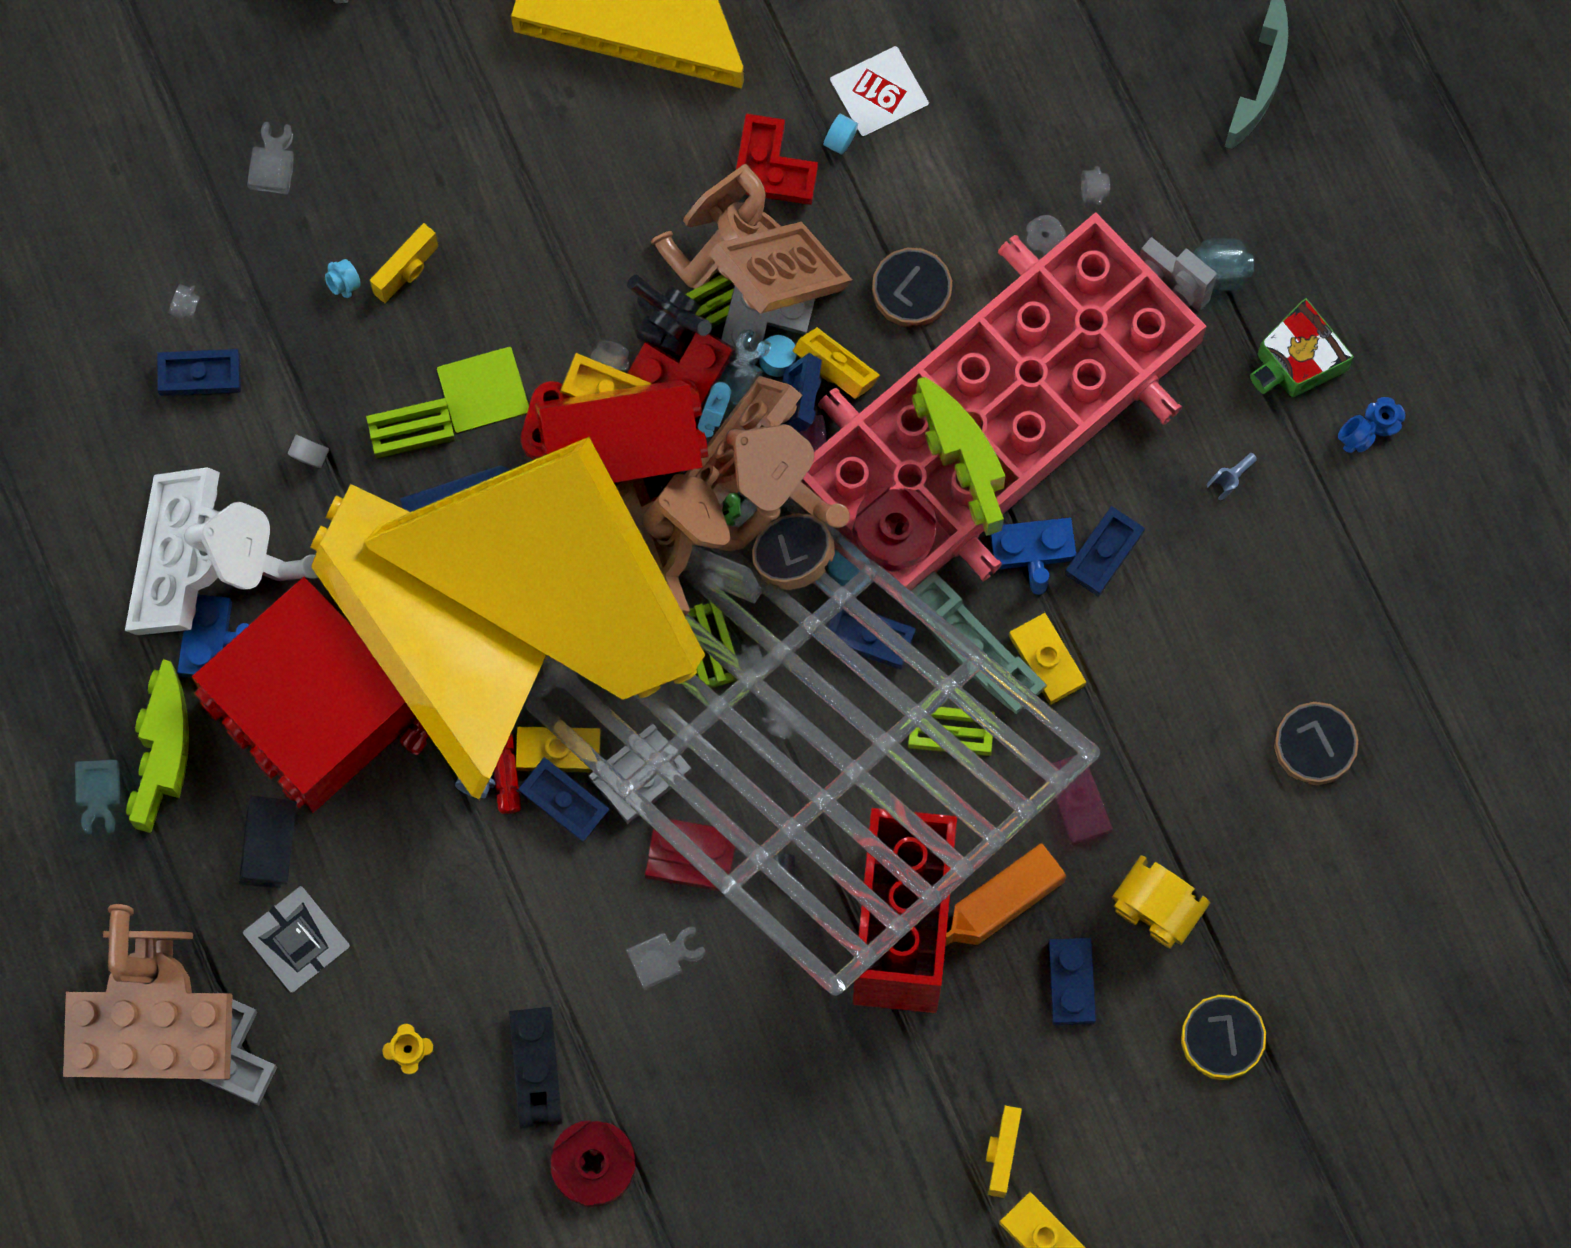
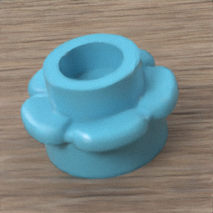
[325,259,361,298]

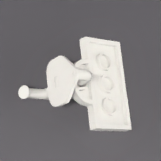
[125,467,318,635]

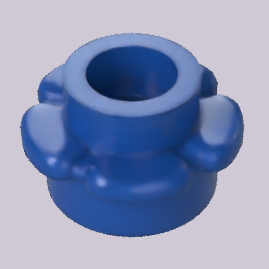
[1365,397,1405,436]
[1338,415,1376,453]

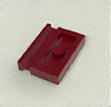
[645,817,738,893]

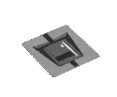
[243,886,350,992]

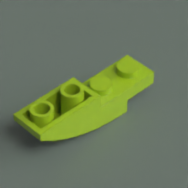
[912,377,1006,536]
[126,659,189,833]

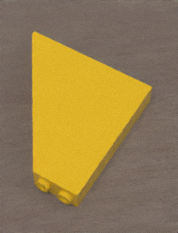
[511,0,744,89]
[365,437,705,700]
[310,484,546,799]

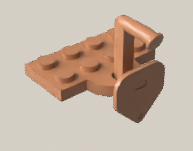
[651,164,852,314]
[685,376,850,528]
[616,474,780,616]
[63,904,232,1079]

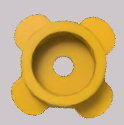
[382,1024,433,1075]

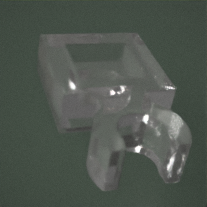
[247,122,294,194]
[626,927,706,990]

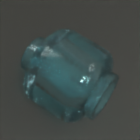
[1193,237,1254,291]

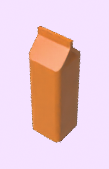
[945,843,1066,946]

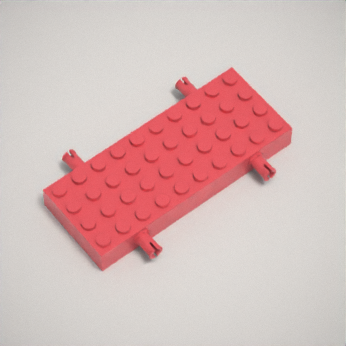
[801,212,1207,601]

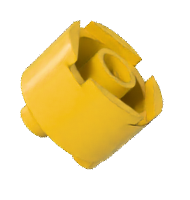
[1112,855,1210,949]

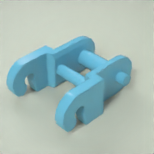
[698,382,731,437]

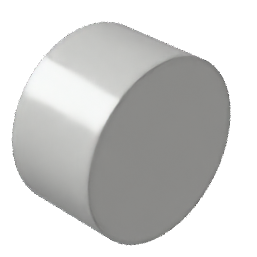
[288,434,329,468]

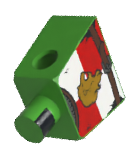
[1250,298,1354,397]

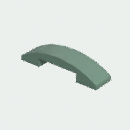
[1225,0,1288,149]
[904,571,1047,714]

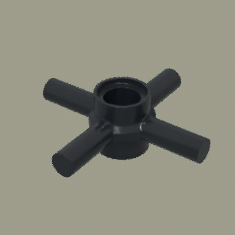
[627,274,719,340]

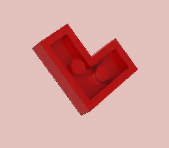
[736,114,818,205]
[627,333,736,419]

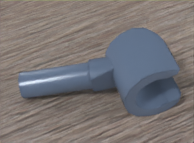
[1207,453,1257,500]

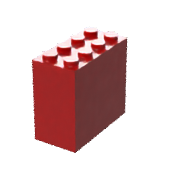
[535,380,709,482]
[192,577,417,813]
[853,808,957,1013]

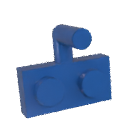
[990,518,1076,595]
[177,594,249,678]

